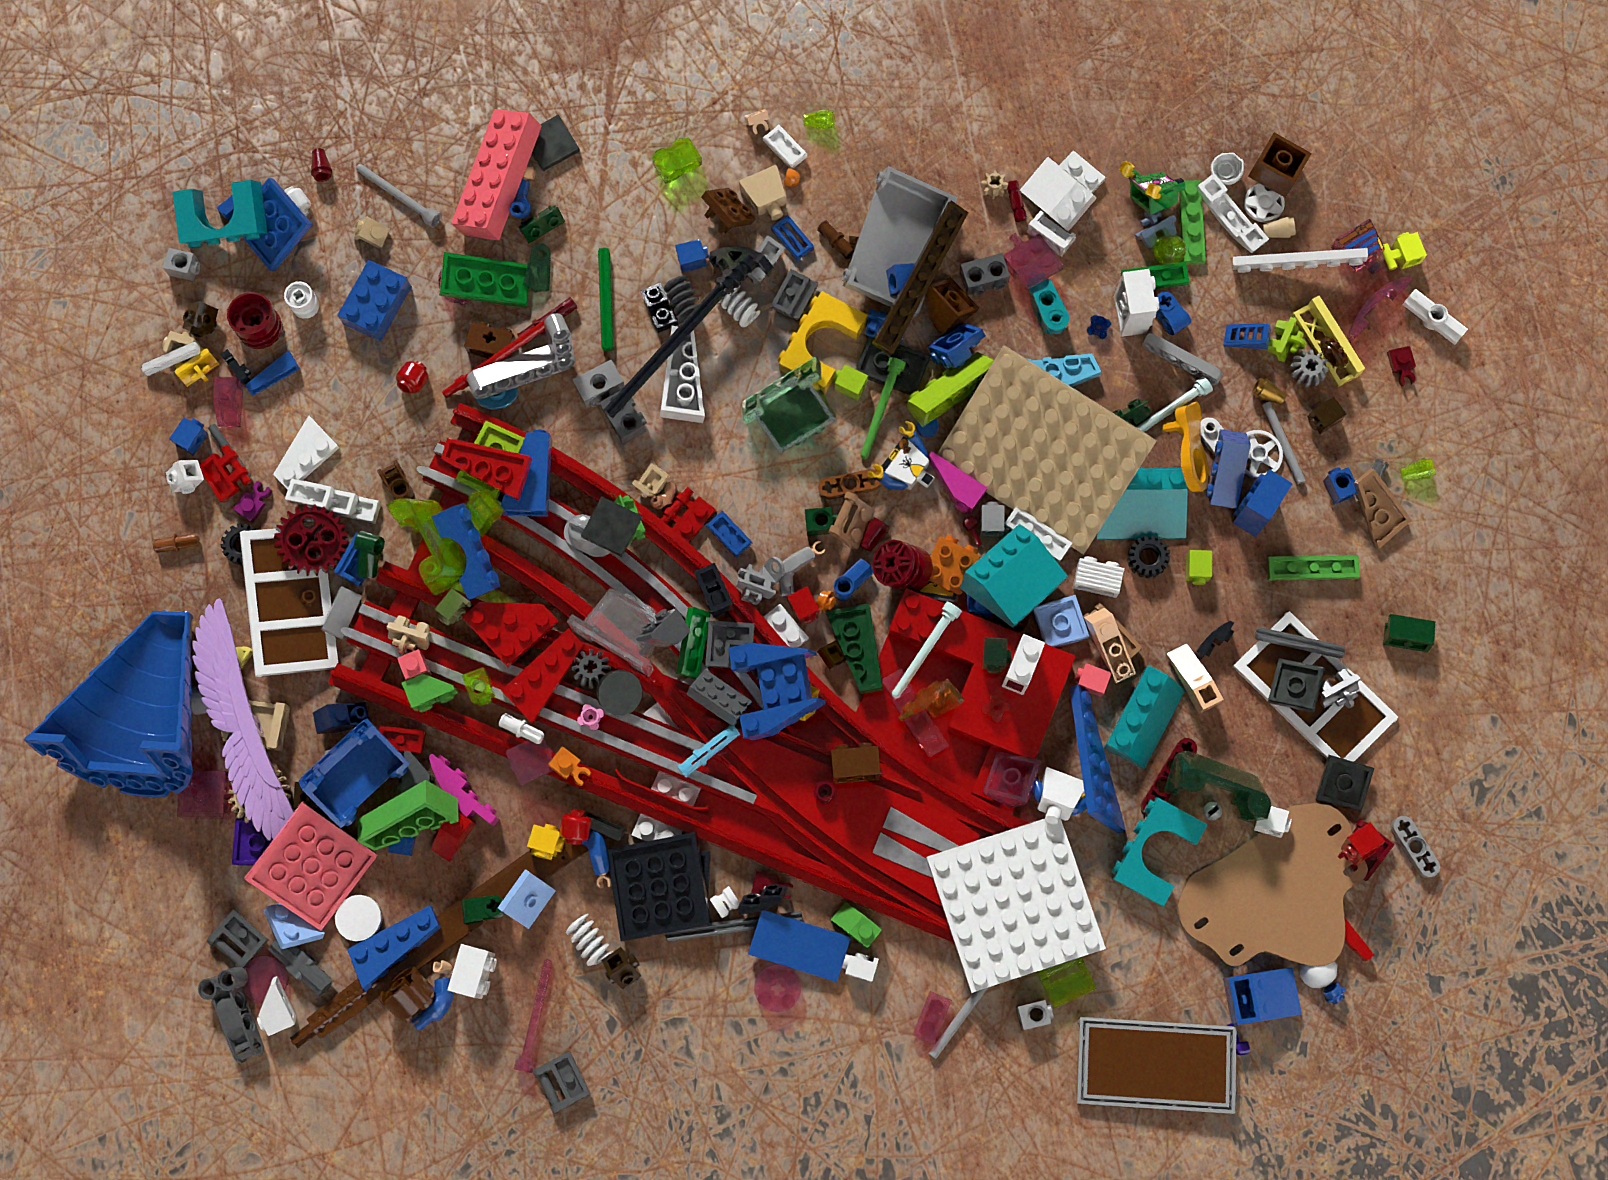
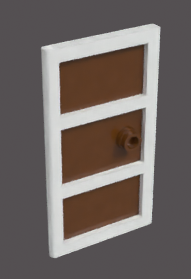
[240,525,338,677]
[1233,611,1398,762]

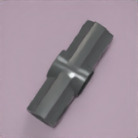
[268,939,334,996]

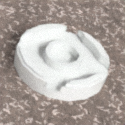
[335,895,383,942]

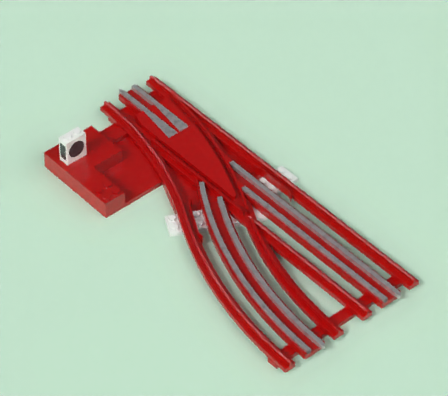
[328,403,1075,945]

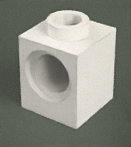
[1254,804,1292,838]

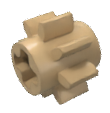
[981,170,1008,199]

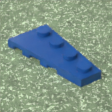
[347,905,441,991]

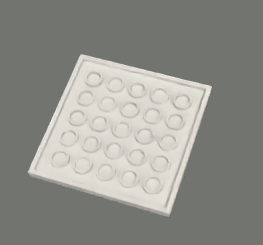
[926,818,1106,993]

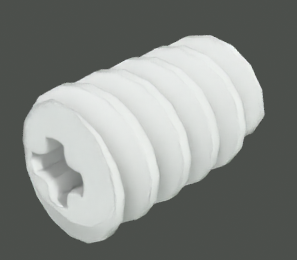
[718,286,760,327]
[565,914,614,966]

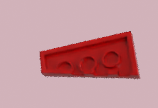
[441,438,532,501]
[501,628,585,724]

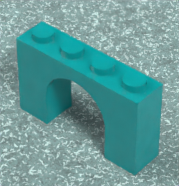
[172,180,268,248]
[1111,797,1207,907]

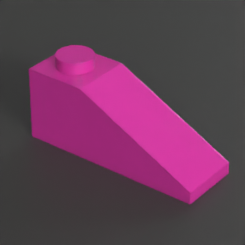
[929,451,987,514]

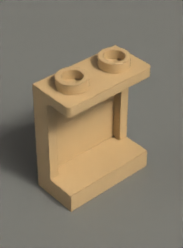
[221,700,291,751]

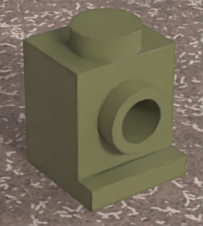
[435,588,473,626]

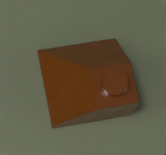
[927,277,979,334]

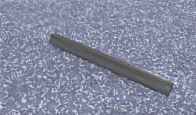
[665,911,803,942]

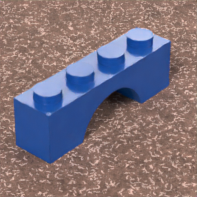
[432,504,501,600]

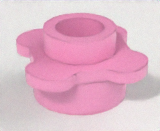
[577,704,604,730]

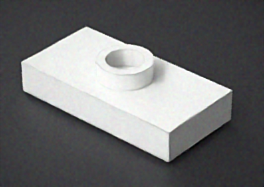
[763,125,807,169]

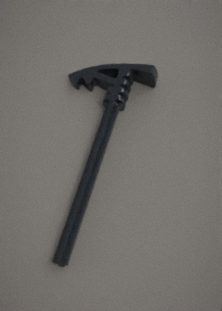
[604,246,775,418]

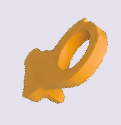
[1163,401,1210,492]

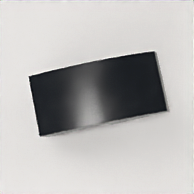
[641,283,678,333]
[1194,621,1234,660]
[738,884,788,914]

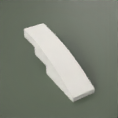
[285,478,382,524]

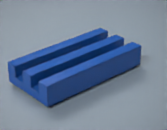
[771,215,814,262]

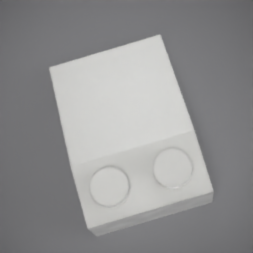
[1020,157,1096,231]

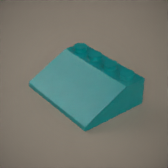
[1096,468,1188,540]
[960,524,1068,628]

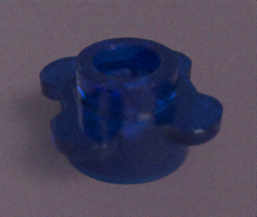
[1086,315,1111,339]

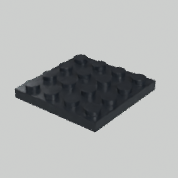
[607,832,712,942]

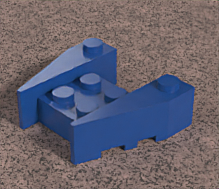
[728,643,826,740]

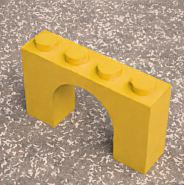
[777,291,867,394]

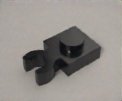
[221,349,251,388]

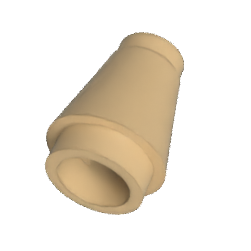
[1263,217,1296,238]

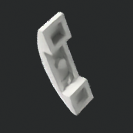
[1197,173,1269,253]

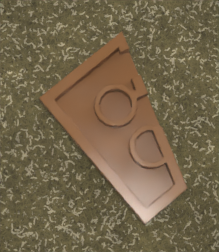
[1354,469,1412,549]

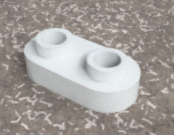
[1200,418,1223,456]

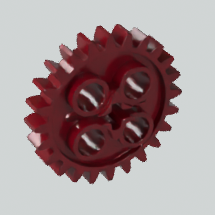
[274,504,348,576]

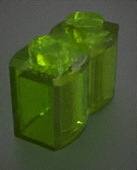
[652,137,702,184]
[465,490,504,538]

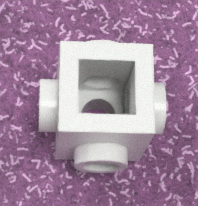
[166,460,204,494]

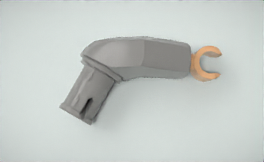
[775,541,825,597]

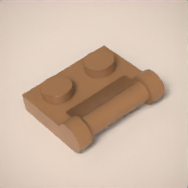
[828,492,875,550]

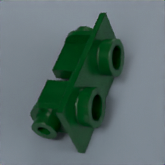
[518,205,565,244]
[1112,398,1152,425]

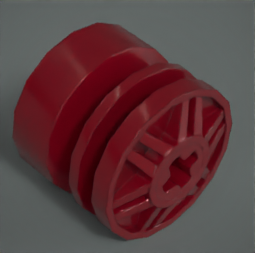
[227,292,283,349]
[872,539,933,592]

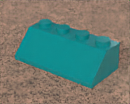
[1103,665,1185,770]

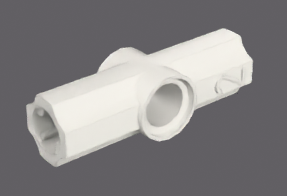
[1402,289,1468,345]

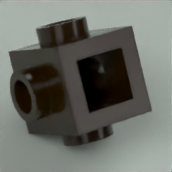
[182,301,219,337]
[601,947,641,989]

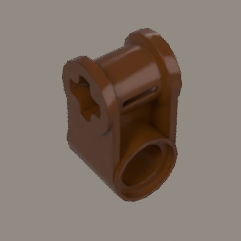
[377,460,414,504]

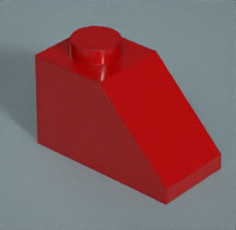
[431,812,476,862]

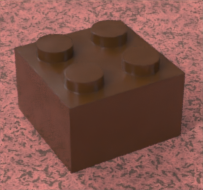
[1248,132,1312,198]
[831,743,880,784]

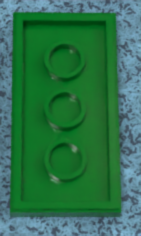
[439,252,531,308]

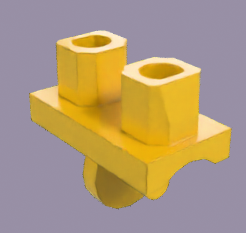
[174,346,219,387]

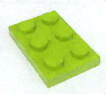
[456,421,525,499]

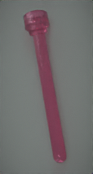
[514,959,553,1073]

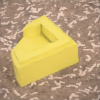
[236,646,253,669]

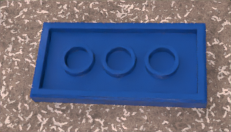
[748,910,851,982]

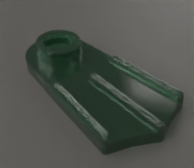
[523,243,551,293]

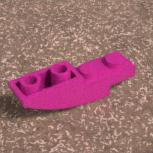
[429,754,500,826]

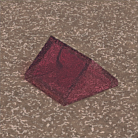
[983,751,1041,808]

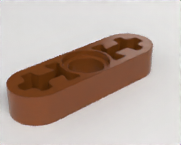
[818,469,881,500]

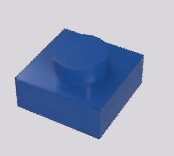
[388,836,416,856]

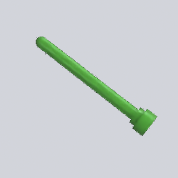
[860,357,906,459]

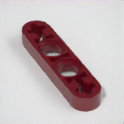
[1140,738,1197,816]

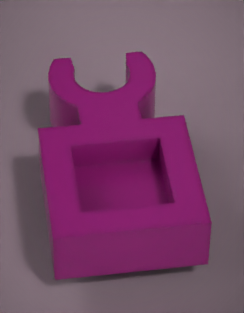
[233,481,272,523]

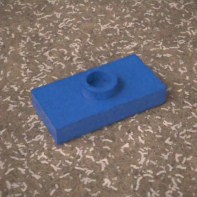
[706,511,753,558]

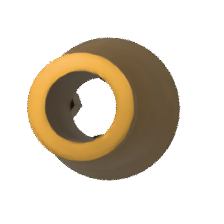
[1252,378,1287,405]

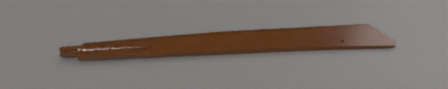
[290,829,608,1049]

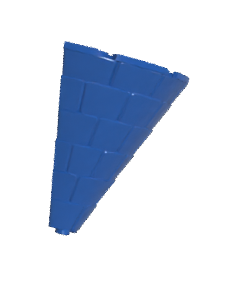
[24,610,193,798]

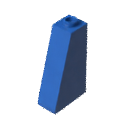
[500,429,552,517]

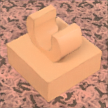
[744,109,770,134]

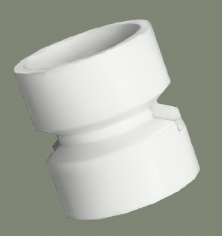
[284,282,319,319]

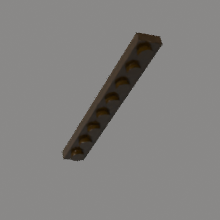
[872,200,969,356]

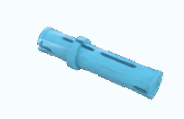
[677,725,740,778]

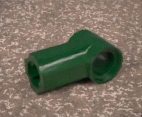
[354,531,385,578]

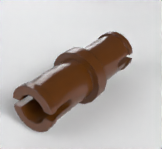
[817,220,855,259]

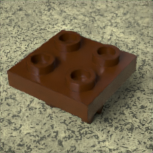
[701,188,756,234]

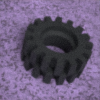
[220,523,256,566]
[1127,535,1170,579]

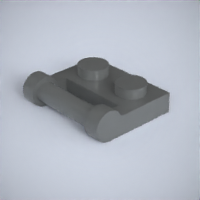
[206,909,269,969]
[532,1051,591,1114]

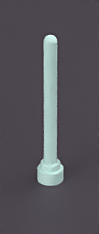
[1136,376,1213,432]
[892,601,962,698]

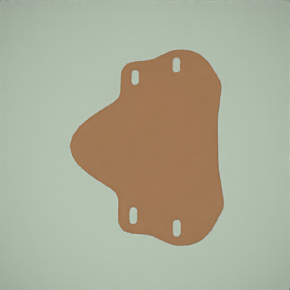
[1178,803,1368,966]

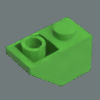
[402,674,458,712]

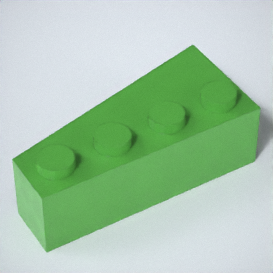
[358,780,458,851]

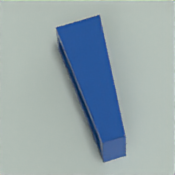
[245,350,300,396]

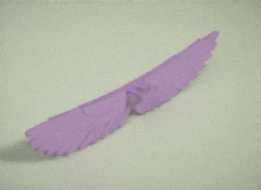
[192,599,294,841]

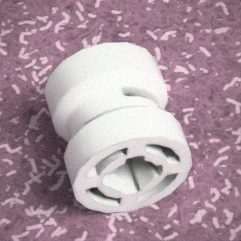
[710,886,740,918]

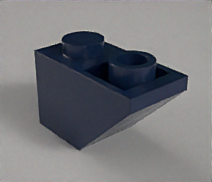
[313,702,370,734]

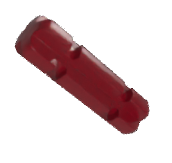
[1007,180,1027,222]

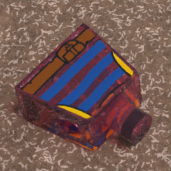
[1331,219,1385,275]

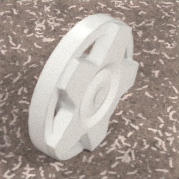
[1244,183,1285,223]

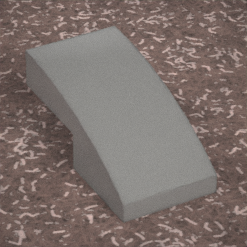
[321,586,362,639]

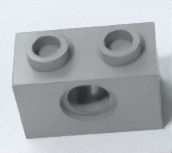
[572,360,625,408]

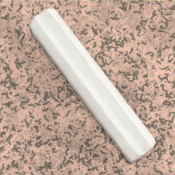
[141,342,201,376]

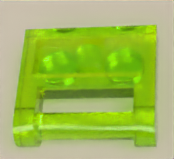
[1036,957,1097,1009]

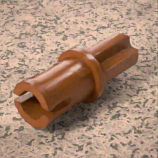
[153,533,200,553]

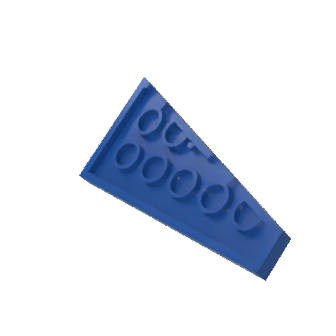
[1070,684,1126,833]

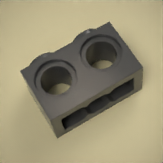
[959,253,1010,296]
[599,390,647,445]

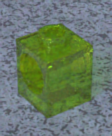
[462,667,496,706]

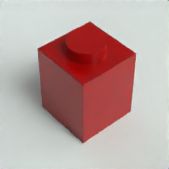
[787,586,820,624]

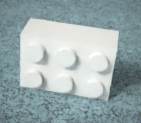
[1114,269,1159,337]

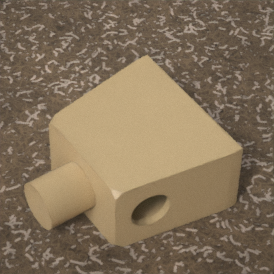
[739,165,786,221]

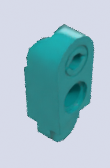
[1027,273,1069,335]

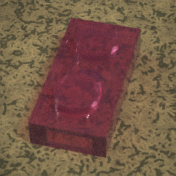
[912,991,952,1044]

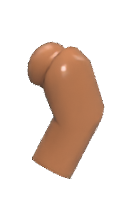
[650,482,677,509]

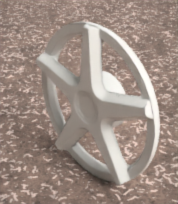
[1245,430,1283,478]

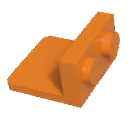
[929,534,981,594]

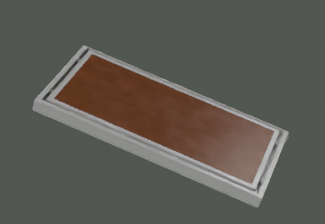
[1077,1017,1237,1114]

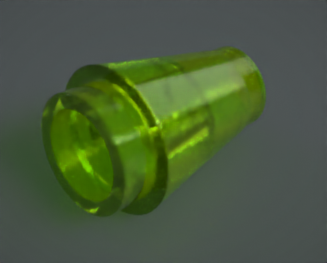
[803,108,835,130]
[1400,457,1436,481]

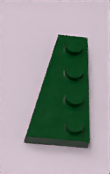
[825,604,883,694]

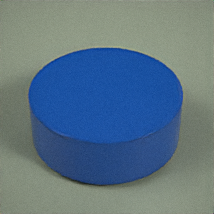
[916,418,939,438]

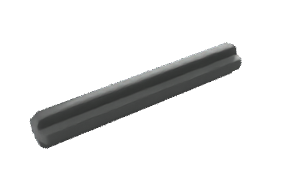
[1255,627,1345,659]

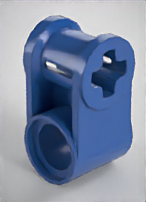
[1156,292,1191,336]

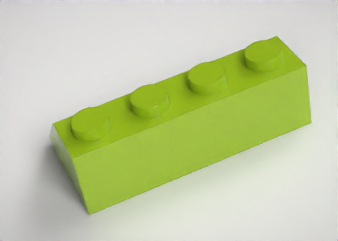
[907,351,994,427]

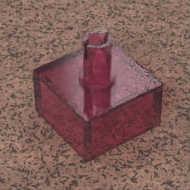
[177,771,232,820]

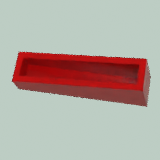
[1344,917,1375,961]

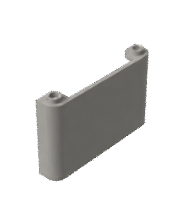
[841,166,958,317]

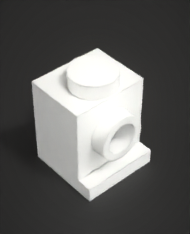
[842,952,879,982]

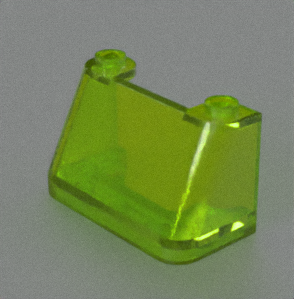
[386,498,467,596]

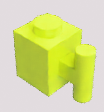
[1380,232,1427,271]

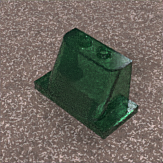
[742,356,836,453]

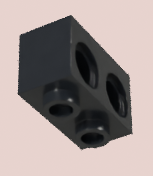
[694,563,734,618]

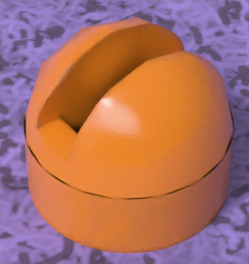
[784,168,800,187]

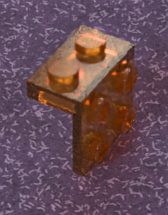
[898,678,965,721]

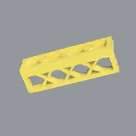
[1292,296,1365,387]

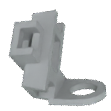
[736,557,785,605]

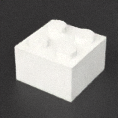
[447,944,497,999]

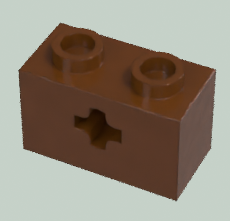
[464,322,516,361]

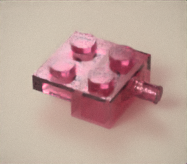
[1003,233,1063,290]

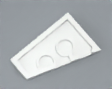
[273,416,339,490]

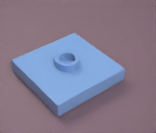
[1032,595,1090,648]
[498,869,556,929]

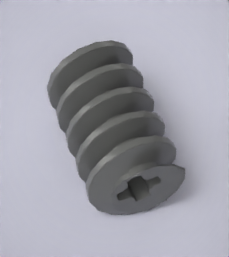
[664,276,699,324]

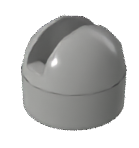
[1203,802,1222,821]

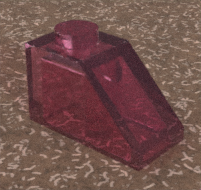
[213,377,244,427]

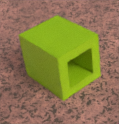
[833,364,868,401]
[1186,550,1212,585]

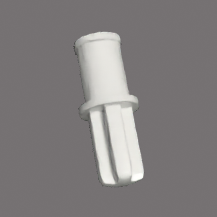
[499,713,544,744]

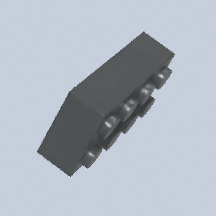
[686,669,752,727]

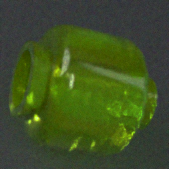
[1153,235,1186,265]

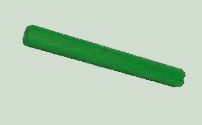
[598,248,614,351]

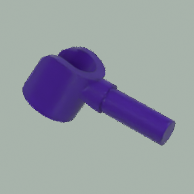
[1226,1023,1250,1056]

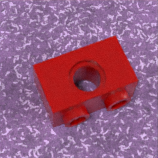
[1341,822,1385,866]

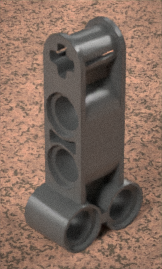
[198,967,264,1063]

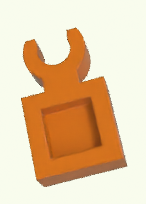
[548,746,591,786]

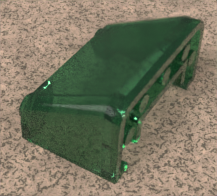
[1164,751,1271,822]

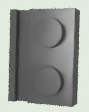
[771,269,819,322]

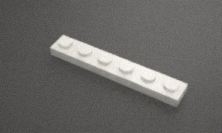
[1232,248,1368,273]

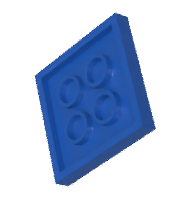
[243,178,313,271]

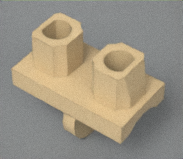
[387,615,430,655]

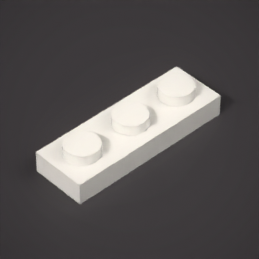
[1004,506,1072,563]

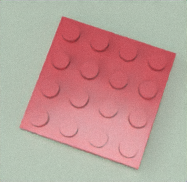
[244,802,378,931]

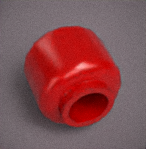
[396,361,429,394]
[559,809,591,845]

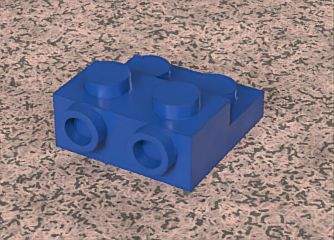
[928,322,986,369]

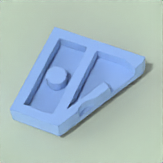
[264,903,325,949]

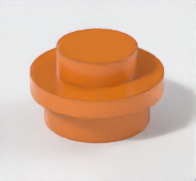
[816,590,836,612]

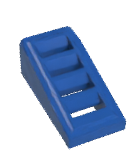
[1223,323,1271,350]

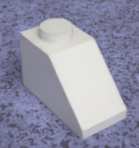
[257,976,297,1036]

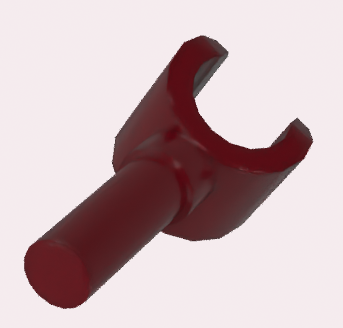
[963,515,983,547]

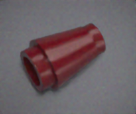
[311,148,332,182]
[860,517,889,552]

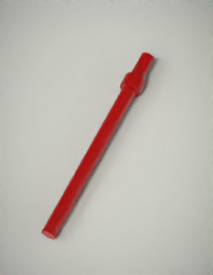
[442,319,545,398]

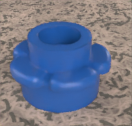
[1323,983,1346,1004]

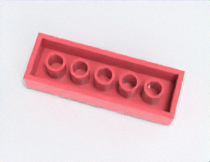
[451,109,542,241]

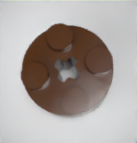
[379,967,434,1024]

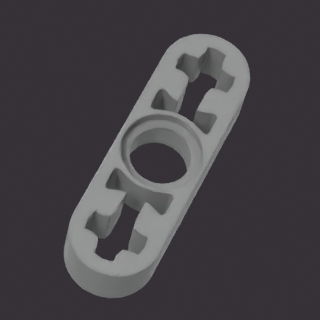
[1391,816,1440,878]

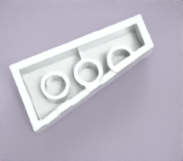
[660,326,705,423]

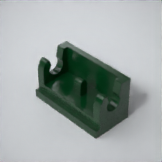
[1383,614,1436,653]

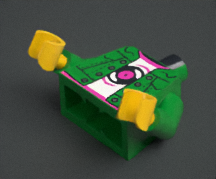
[1119,161,1185,215]

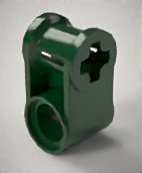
[461,895,505,924]

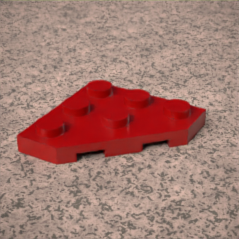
[462,602,559,667]

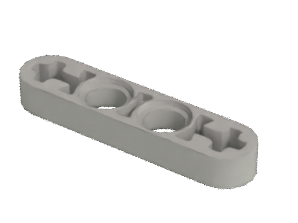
[1142,333,1223,385]

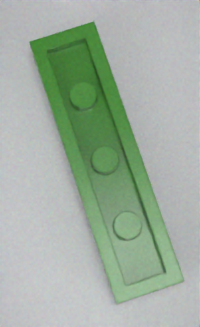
[1178,180,1206,264]
[1267,555,1360,581]

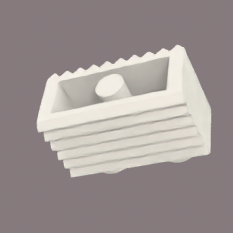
[1073,556,1124,598]

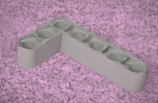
[466,313,575,399]

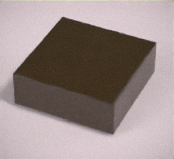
[817,641,846,670]

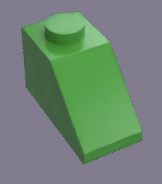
[831,902,882,949]

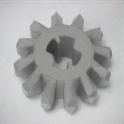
[1290,349,1329,387]

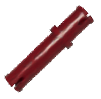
[517,297,578,345]

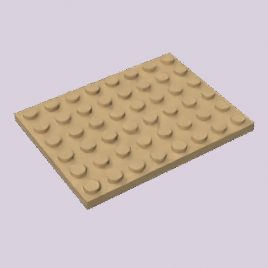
[937,345,1157,555]

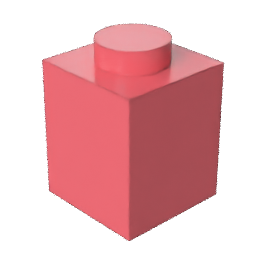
[397,649,432,680]
[1074,663,1111,697]

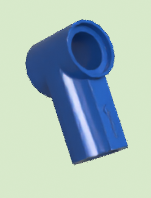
[833,559,873,601]

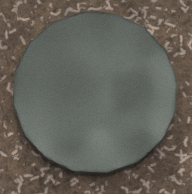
[597,670,642,716]

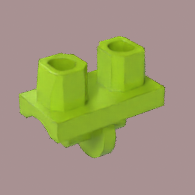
[1267,317,1307,362]

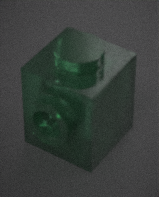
[982,637,1011,673]

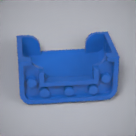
[299,719,410,828]

